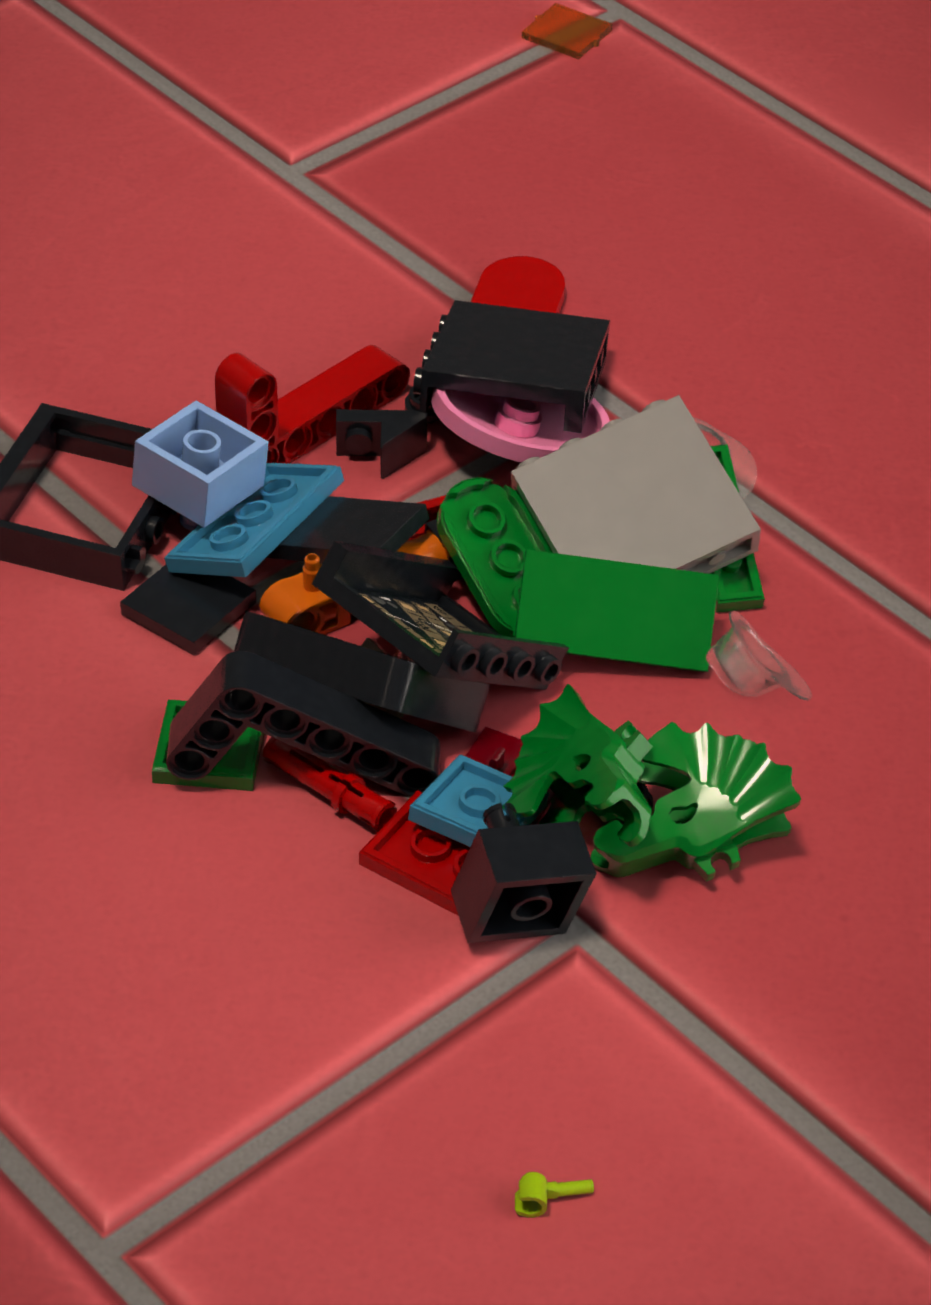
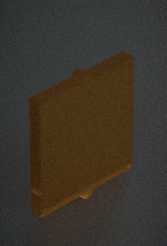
[522,3,612,60]

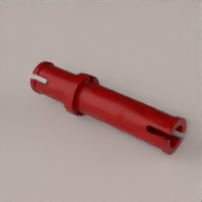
[263,737,397,832]

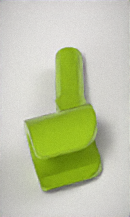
[515,1172,594,1218]

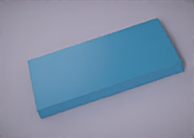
[164,463,344,577]

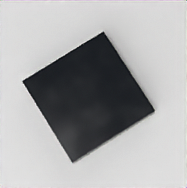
[120,565,256,655]

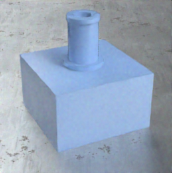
[132,400,269,531]

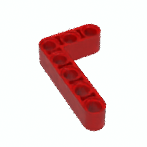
[215,345,410,464]

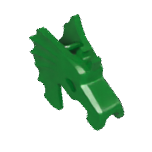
[502,684,653,847]
[591,722,801,882]

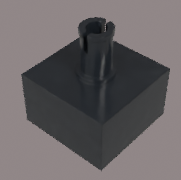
[451,803,597,943]

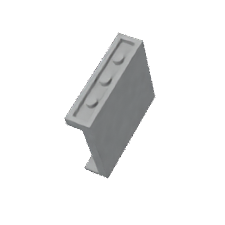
[511,395,761,574]

